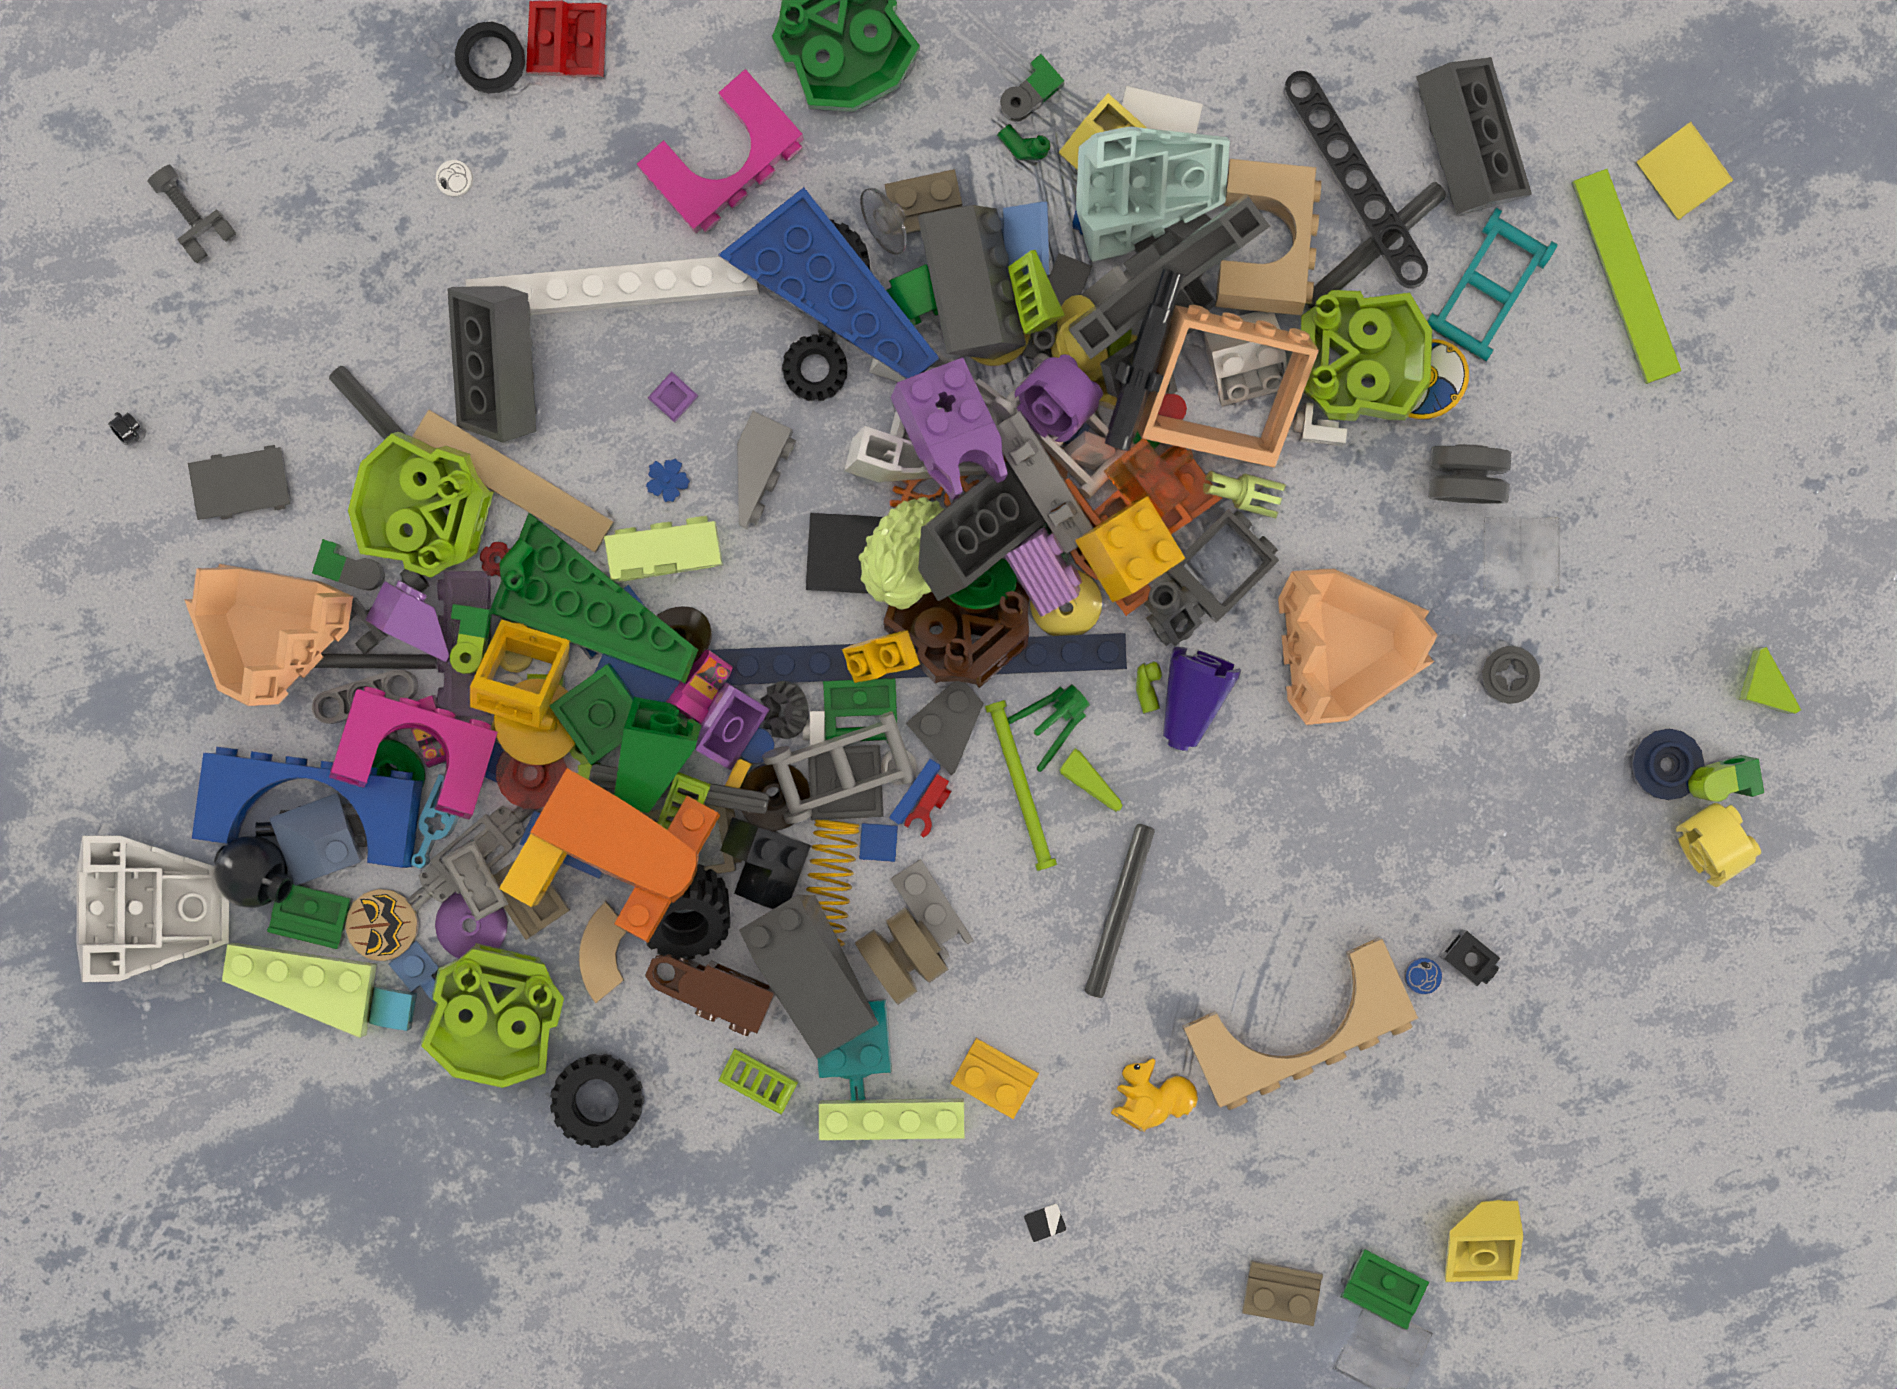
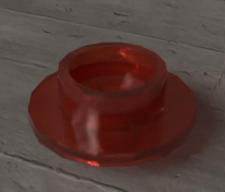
[496,750,567,809]

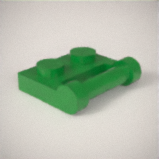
[823,678,897,744]

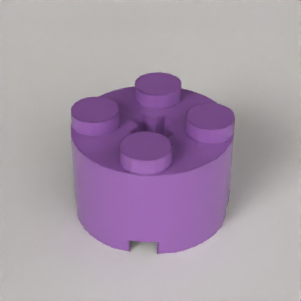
[1015,354,1103,442]

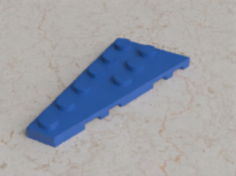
[718,187,940,379]

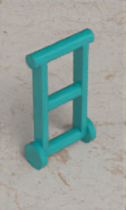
[1427,207,1558,362]

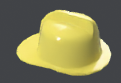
[1051,295,1109,381]

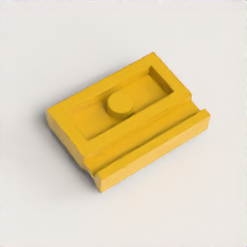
[951,1037,1039,1119]

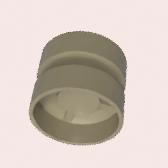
[855,907,949,1005]

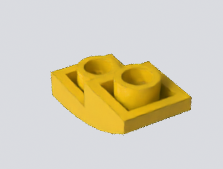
[842,630,920,683]

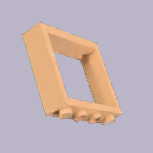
[1137,305,1319,468]

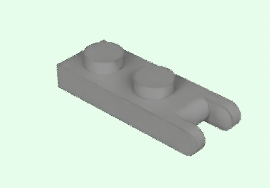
[891,859,974,960]

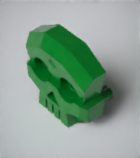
[772,0,920,112]

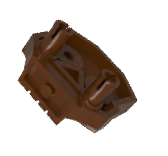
[883,582,1029,688]

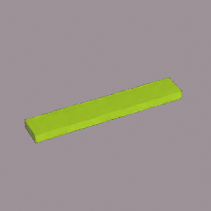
[1572,168,1682,384]

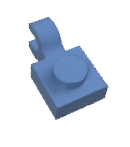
[389,941,440,1004]

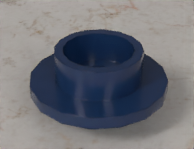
[1632,729,1705,800]

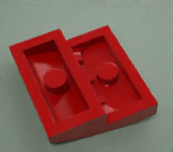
[526,0,607,77]

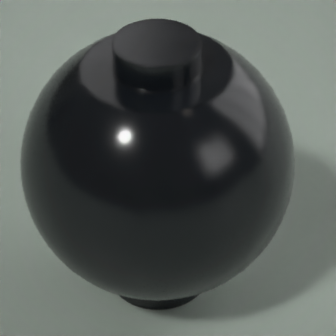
[214,836,293,908]

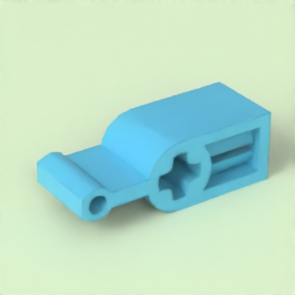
[411,774,460,869]

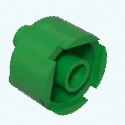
[881,264,938,326]

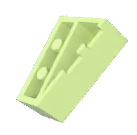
[604,516,723,583]

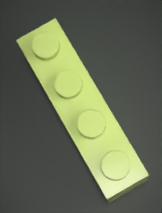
[819,1098,965,1140]

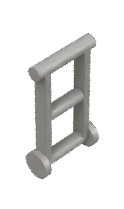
[762,712,916,824]

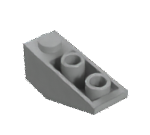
[737,411,796,529]

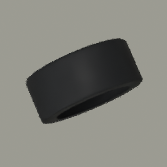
[455,21,525,94]

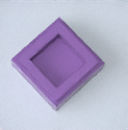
[647,371,699,423]

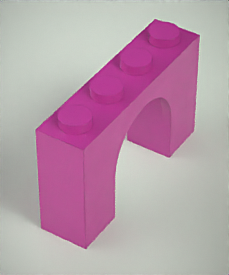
[637,69,804,233]
[329,687,498,820]

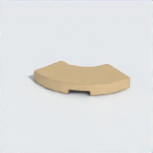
[579,901,627,1003]

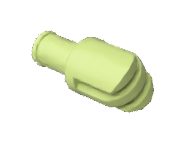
[1203,471,1286,519]

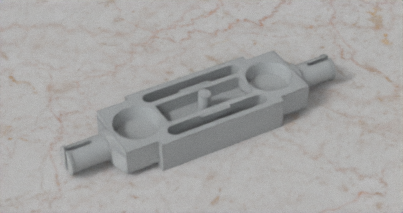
[406,797,538,911]

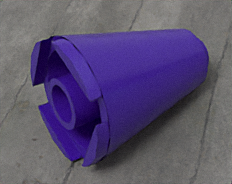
[1163,647,1242,751]

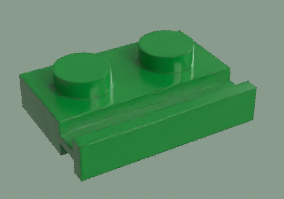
[267,883,352,949]
[1340,1249,1429,1330]

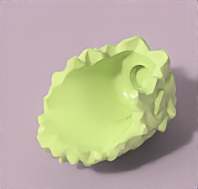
[859,497,944,610]

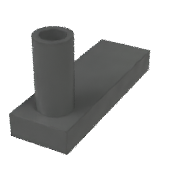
[1021,253,1092,360]

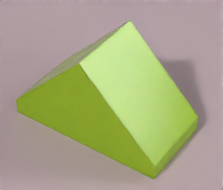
[1739,647,1801,714]

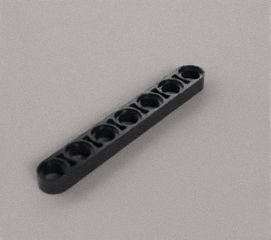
[1285,71,1428,289]

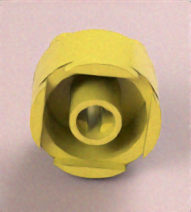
[1676,803,1761,887]

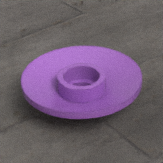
[435,892,508,958]

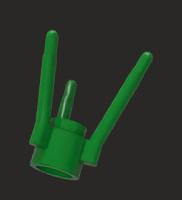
[1007,684,1090,772]

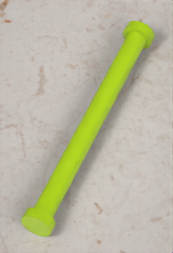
[985,700,1057,871]

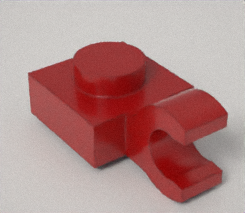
[904,774,952,838]

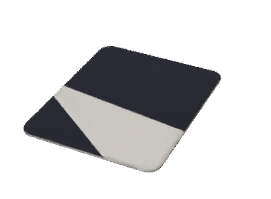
[1024,1204,1066,1242]

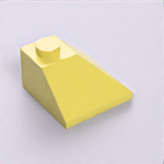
[1445,1200,1523,1282]

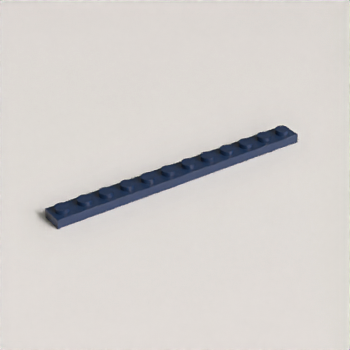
[710,633,1127,685]

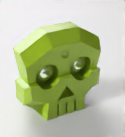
[1301,290,1432,421]
[348,432,494,578]
[421,943,564,1088]

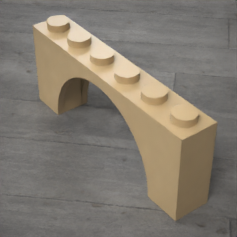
[1182,937,1418,1110]

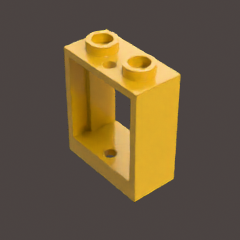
[470,619,570,728]
[499,834,567,907]

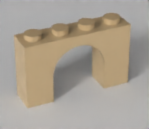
[1215,159,1321,315]

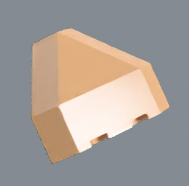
[184,564,353,706]
[1278,569,1438,725]

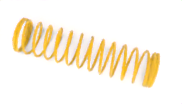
[806,819,860,947]

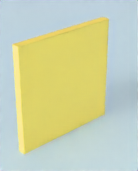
[1637,122,1733,220]

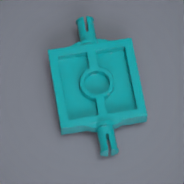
[817,999,892,1101]

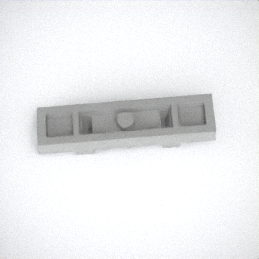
[996,410,1094,554]

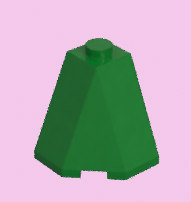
[614,697,701,813]

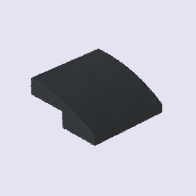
[806,513,882,594]

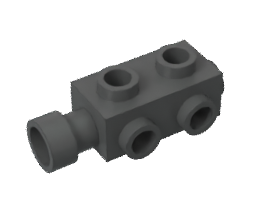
[1144,580,1205,646]

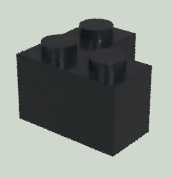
[720,817,811,909]

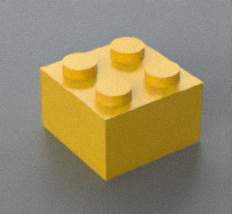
[1075,496,1186,603]

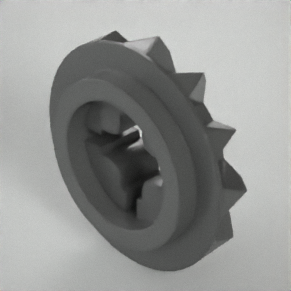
[1482,646,1540,704]
[760,681,809,739]

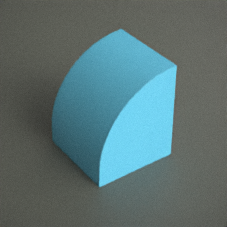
[369,986,417,1031]

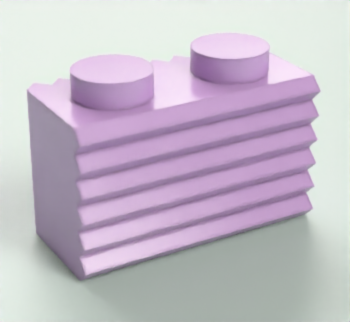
[1005,528,1082,617]

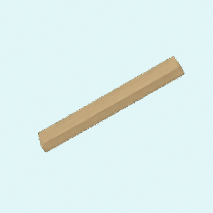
[412,410,614,553]

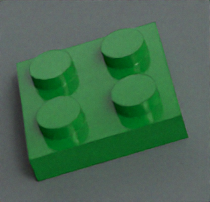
[549,663,634,765]

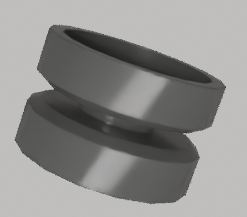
[1428,444,1512,504]

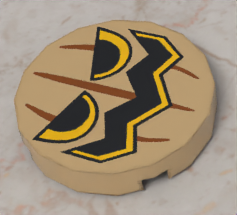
[345,889,419,961]

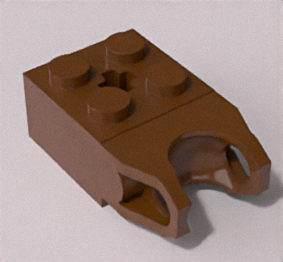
[645,954,775,1036]

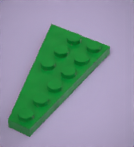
[490,513,698,684]

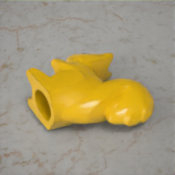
[1111,1058,1198,1132]

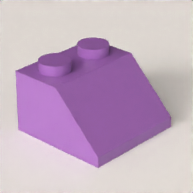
[365,580,449,662]
[695,682,770,770]

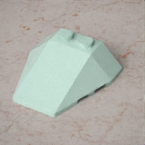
[1076,126,1230,262]

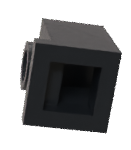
[1440,929,1500,986]

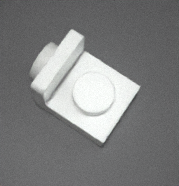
[1294,403,1347,446]

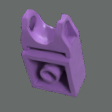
[890,357,1008,501]

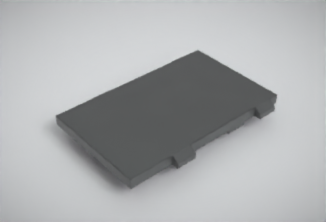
[188,445,290,520]

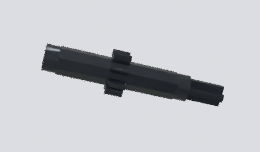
[1104,268,1184,451]

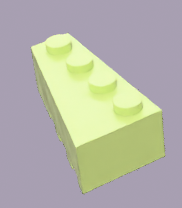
[222,943,377,1038]

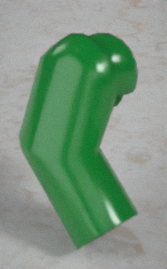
[997,124,1051,161]
[499,538,533,591]

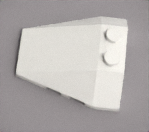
[76,836,229,982]

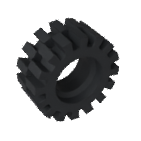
[782,334,848,401]

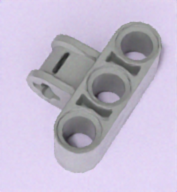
[312,669,418,741]

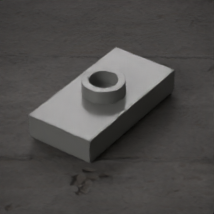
[441,839,508,921]

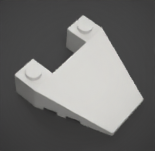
[844,339,1005,482]

